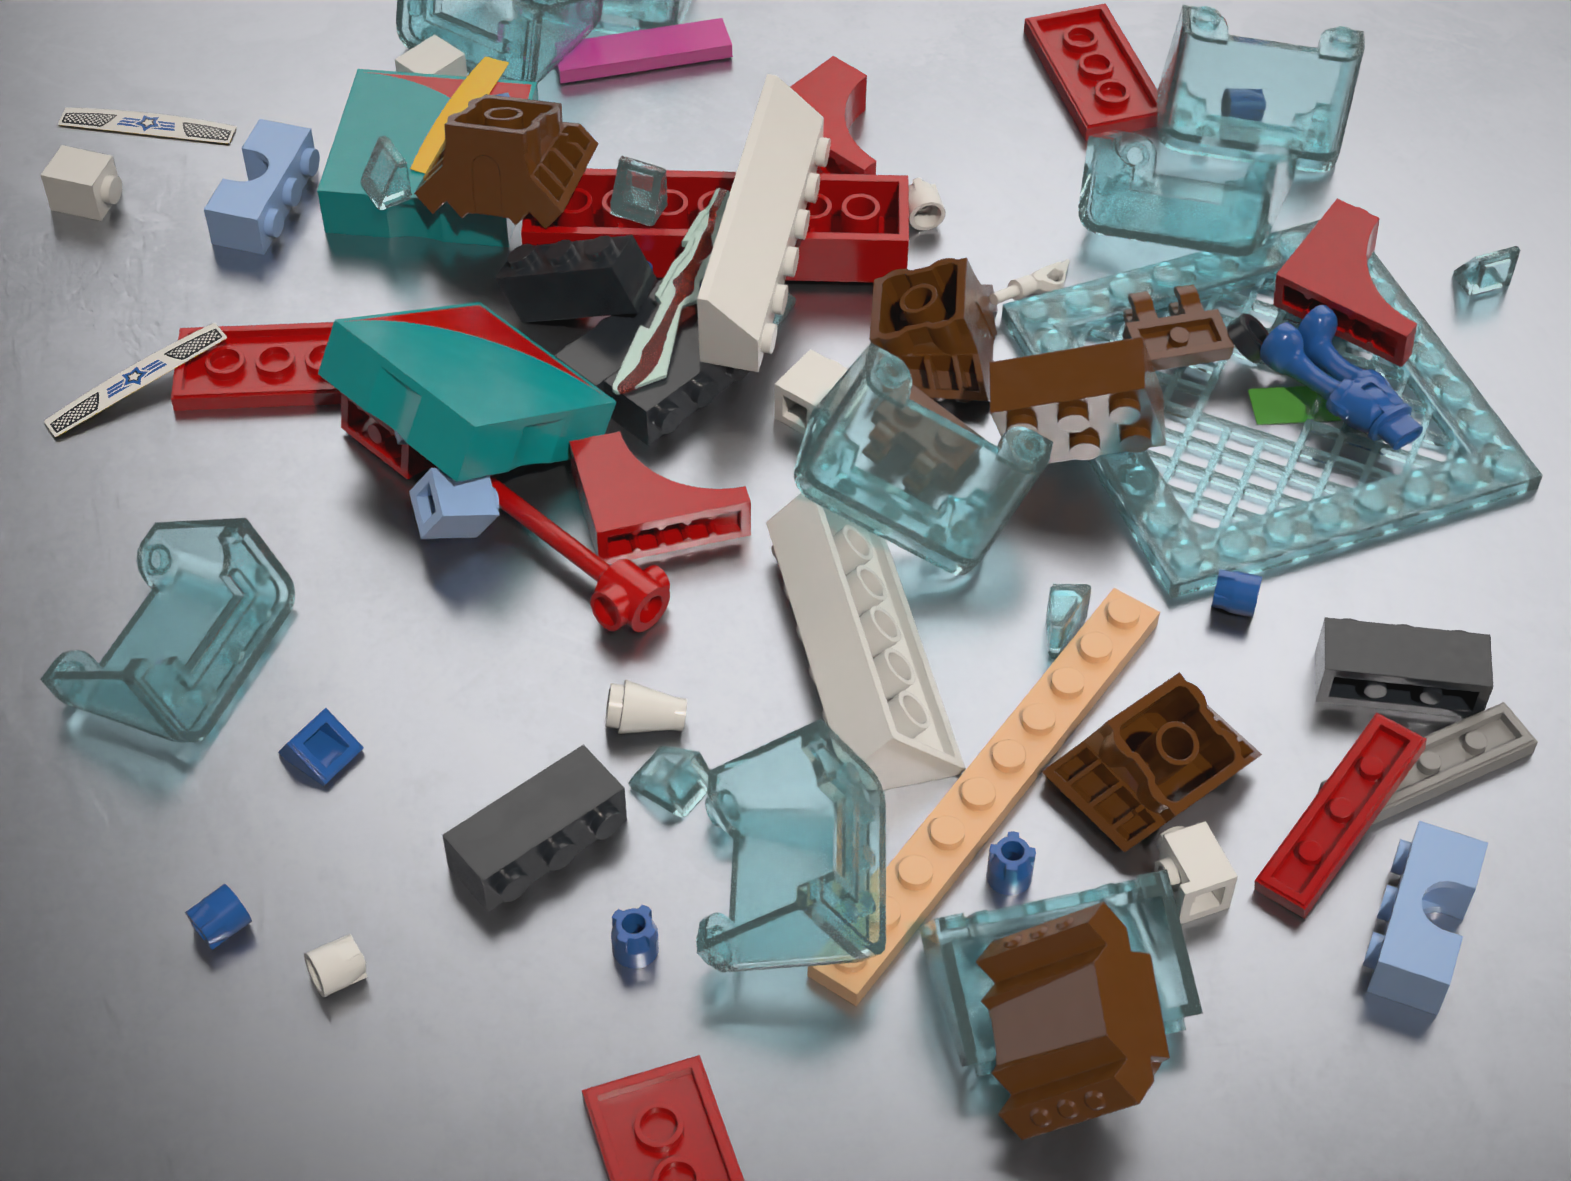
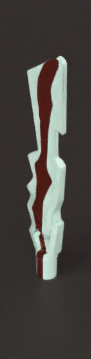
[612,188,730,394]

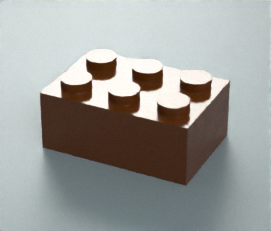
[989,337,1166,469]

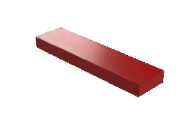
[1254,712,1427,919]

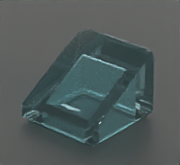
[361,135,412,210]
[611,156,668,226]
[1453,246,1521,296]
[1046,584,1092,659]
[628,745,715,817]

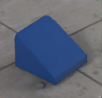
[278,708,364,786]

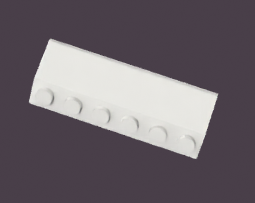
[697,74,831,372]
[766,485,966,791]

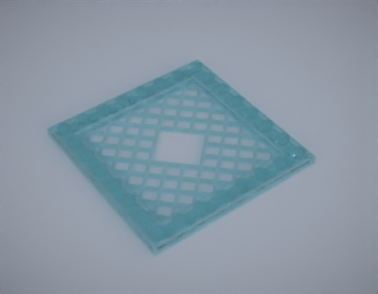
[1001,220,1543,599]

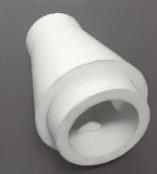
[605,679,687,734]

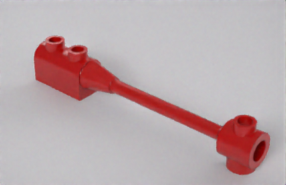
[341,393,670,632]

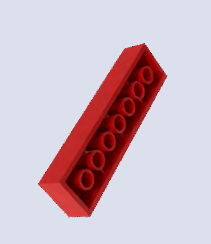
[521,168,909,282]

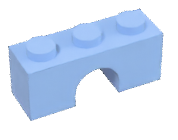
[204,119,320,255]
[394,430,500,539]
[1363,821,1488,1015]

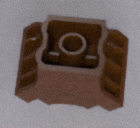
[414,94,599,229]
[869,257,998,403]
[1042,672,1262,852]
[975,902,1170,1140]

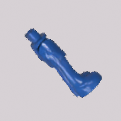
[1260,305,1423,450]

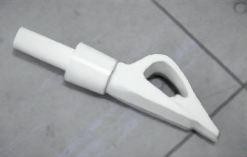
[989,259,1070,305]

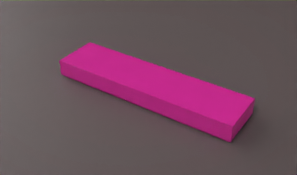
[551,18,733,84]

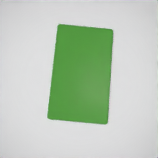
[1248,386,1342,425]

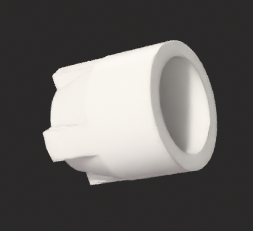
[909,178,946,230]
[304,934,368,997]

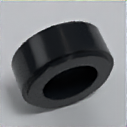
[1227,313,1269,364]

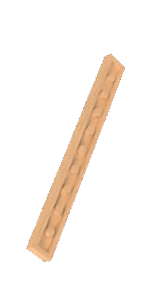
[807,588,1160,1006]

